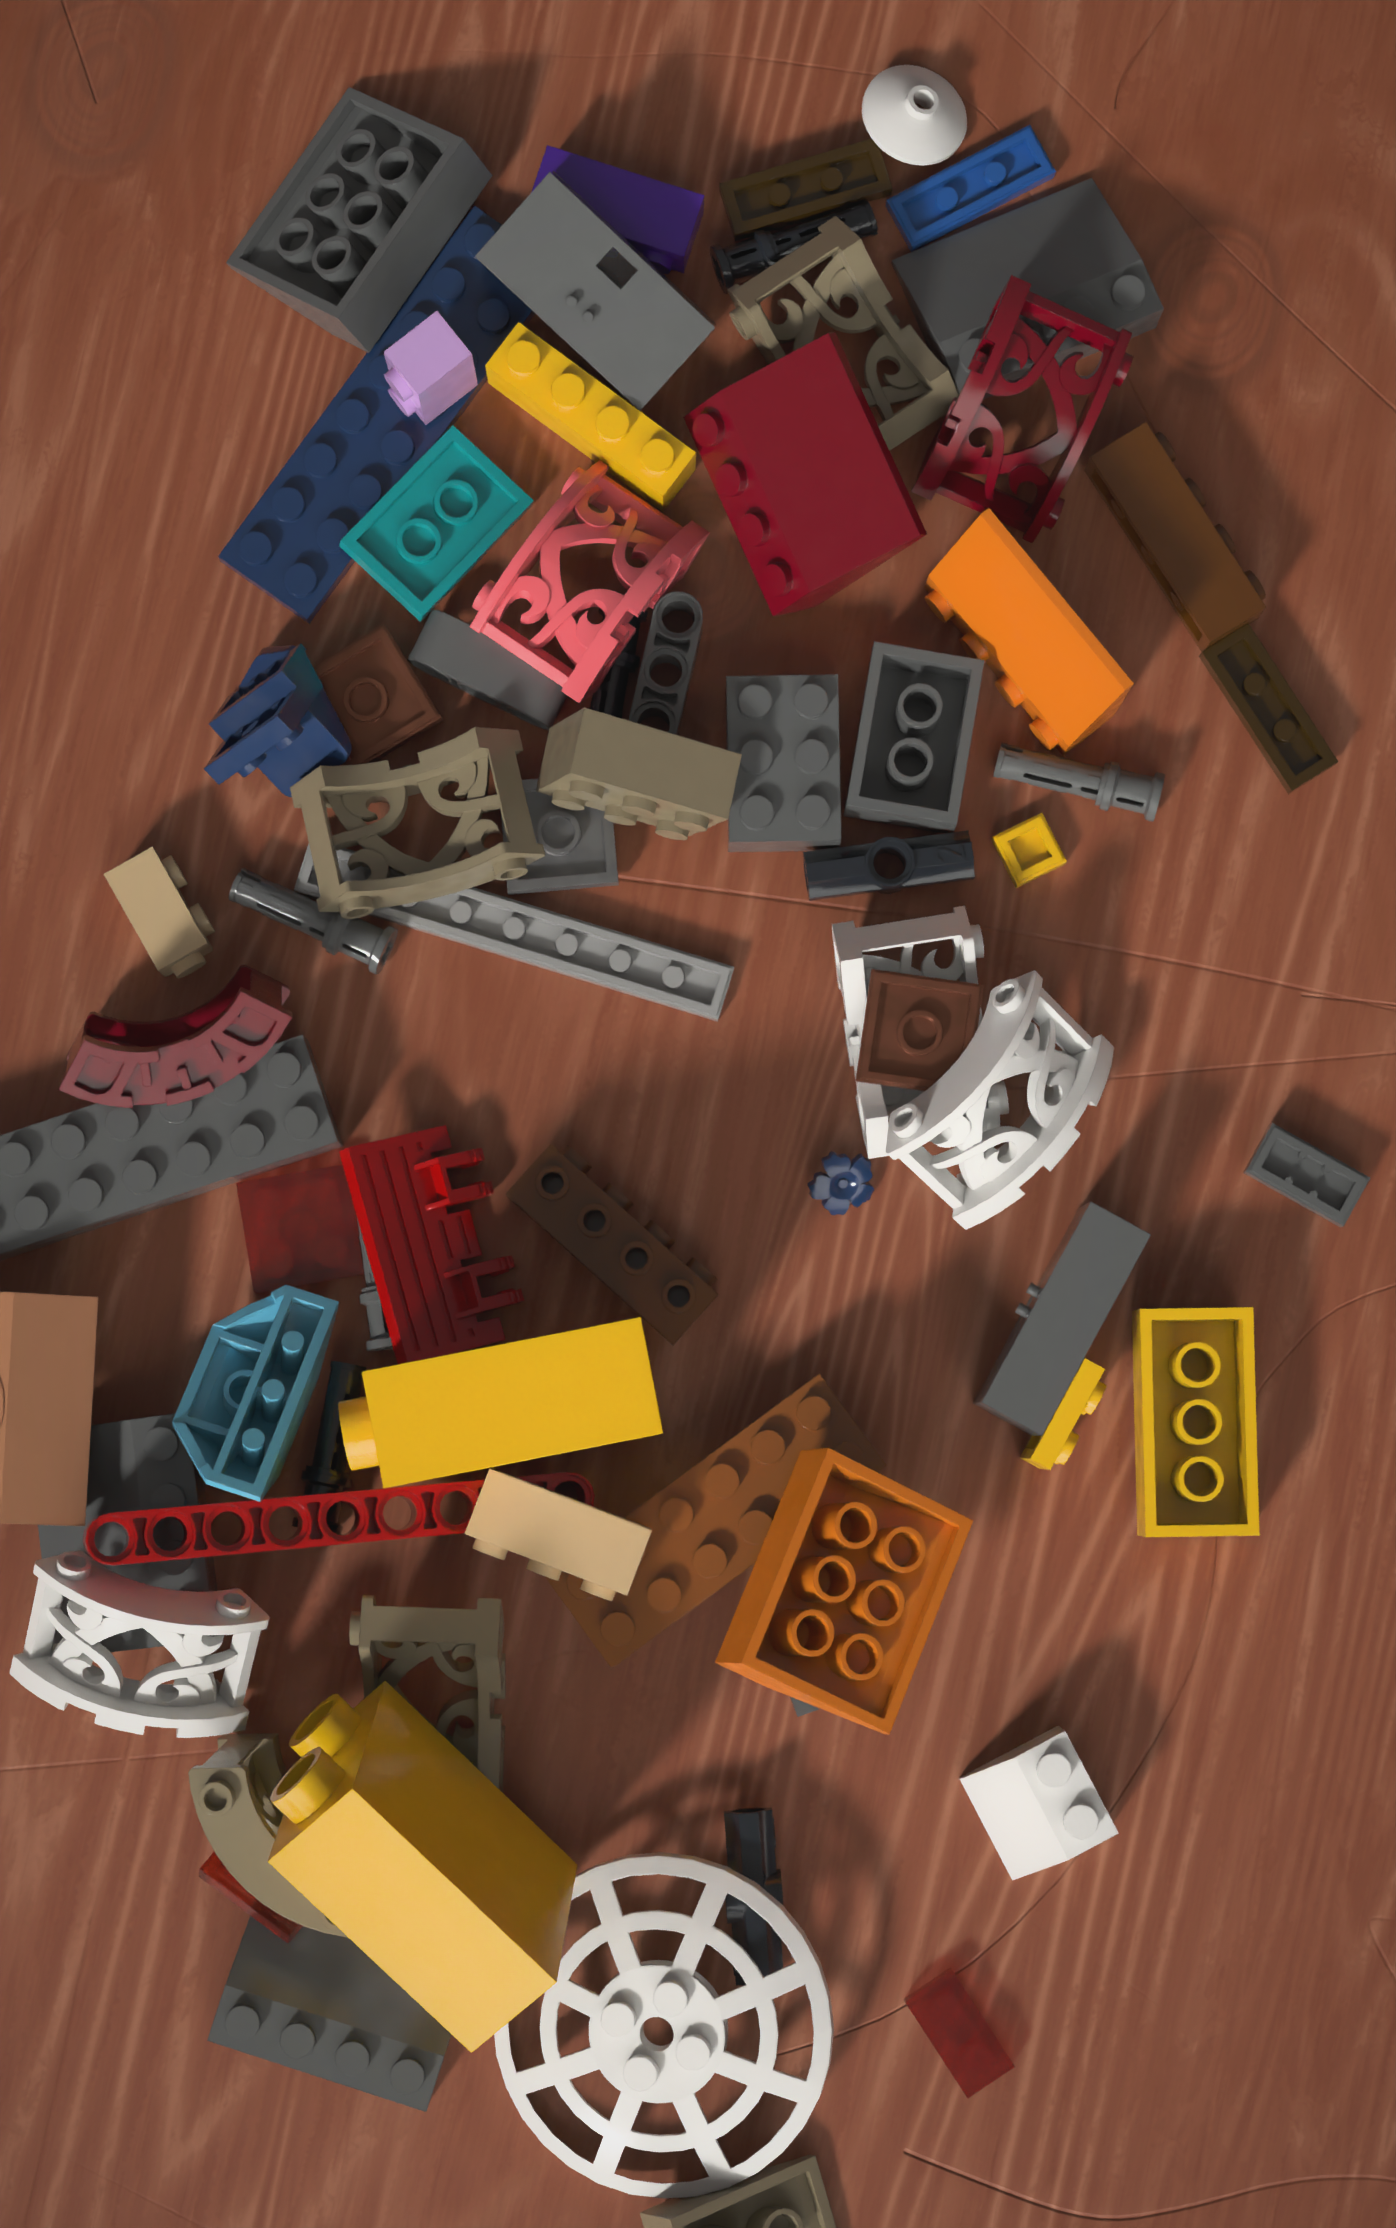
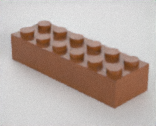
[545,1374,887,1669]

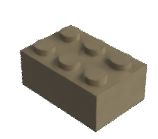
[536,707,742,840]

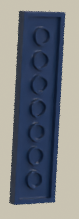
[218,206,536,624]

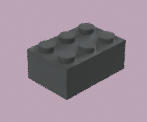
[843,641,985,833]
[725,674,841,852]

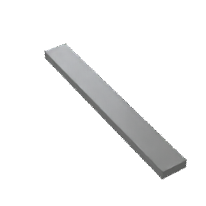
[294,844,734,1022]

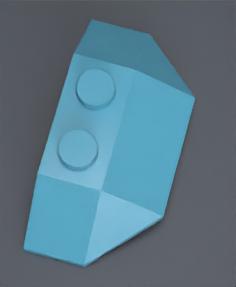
[172,1284,339,1502]

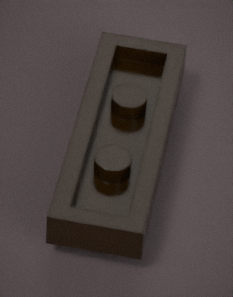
[719,138,892,241]
[1199,623,1338,795]

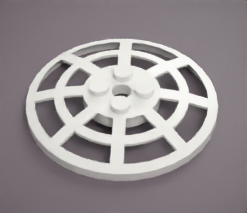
[494,1852,834,2199]

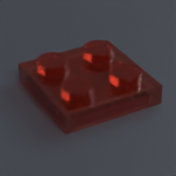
[236,1165,365,1294]

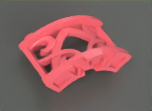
[470,460,710,703]

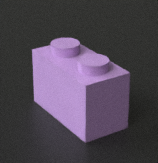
[384,311,478,425]

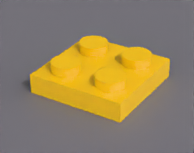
[1020,1358,1107,1470]

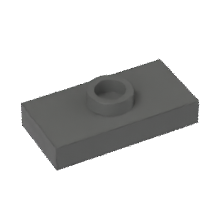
[1243,1123,1370,1227]

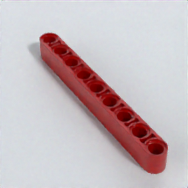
[83,1472,595,1565]

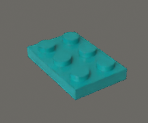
[339,425,534,622]

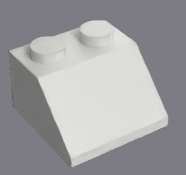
[959,1726,1119,1880]

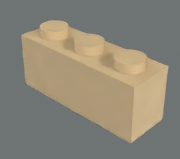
[465,1468,652,1601]

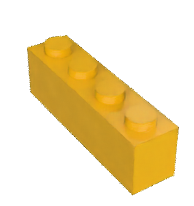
[485,322,696,512]

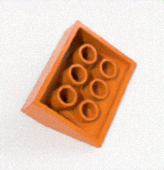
[924,508,1134,756]
[715,1448,973,1735]

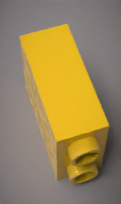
[338,1317,664,1488]
[268,1681,577,2053]

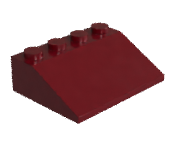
[683,332,927,616]

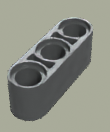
[629,592,703,735]
[407,610,567,730]

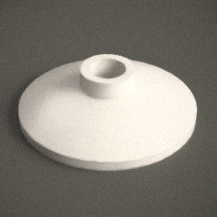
[862,65,967,166]

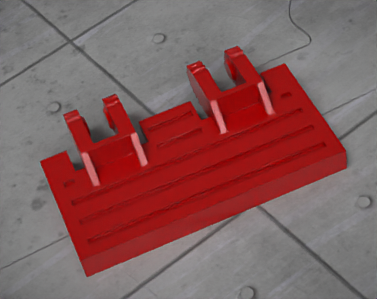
[339,1125,525,1364]

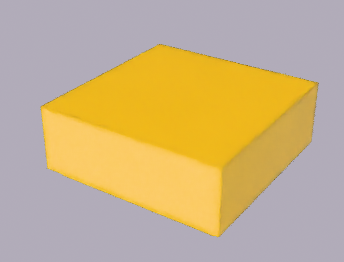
[991,813,1067,888]

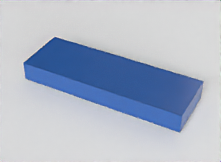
[885,125,1056,252]

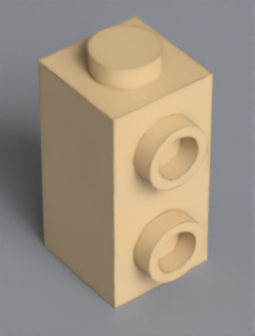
[104,847,215,978]

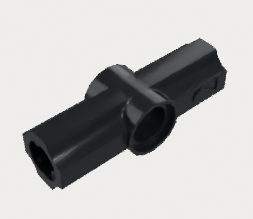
[803,830,975,901]
[724,1807,783,1986]

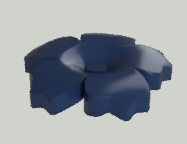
[807,1151,875,1215]

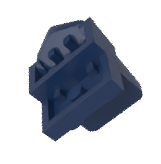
[204,643,352,797]

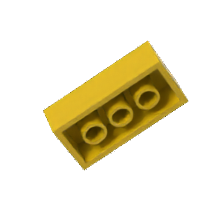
[1132,1307,1260,1537]

